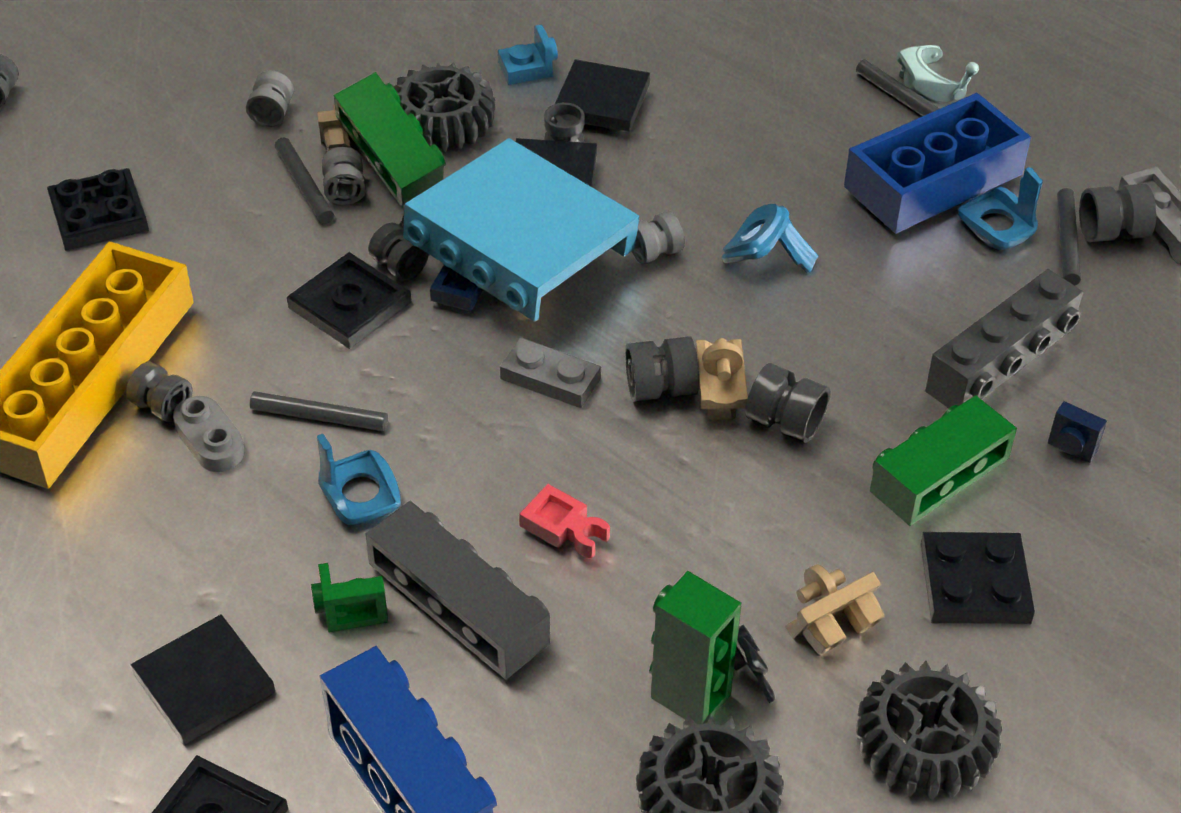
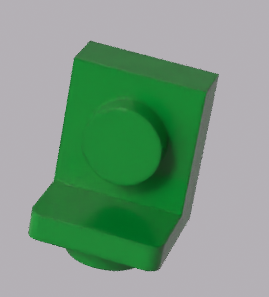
[311,563,389,633]

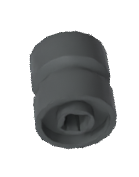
[1079,184,1157,243]
[625,336,699,402]
[745,363,831,443]

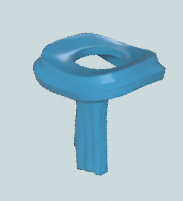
[958,167,1043,250]
[721,204,819,273]
[317,433,401,525]

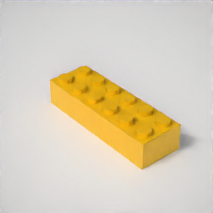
[0,241,194,489]

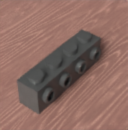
[925,269,1083,408]
[365,501,550,680]

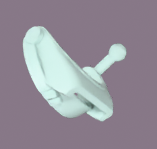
[896,45,979,102]

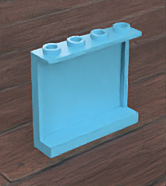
[403,138,640,322]

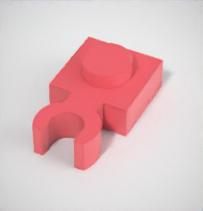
[519,484,610,558]

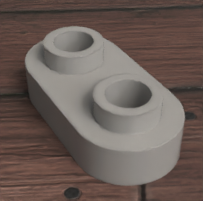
[173,396,244,472]

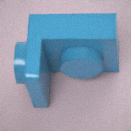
[498,25,558,85]

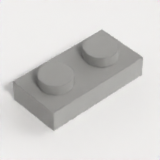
[500,338,601,408]

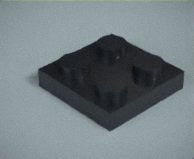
[920,532,1035,624]

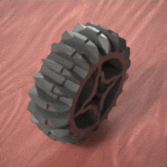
[393,63,496,152]
[856,661,1002,801]
[636,713,784,813]

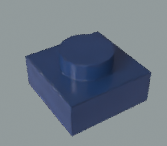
[430,265,484,311]
[1048,401,1107,463]

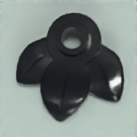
[734,624,775,703]

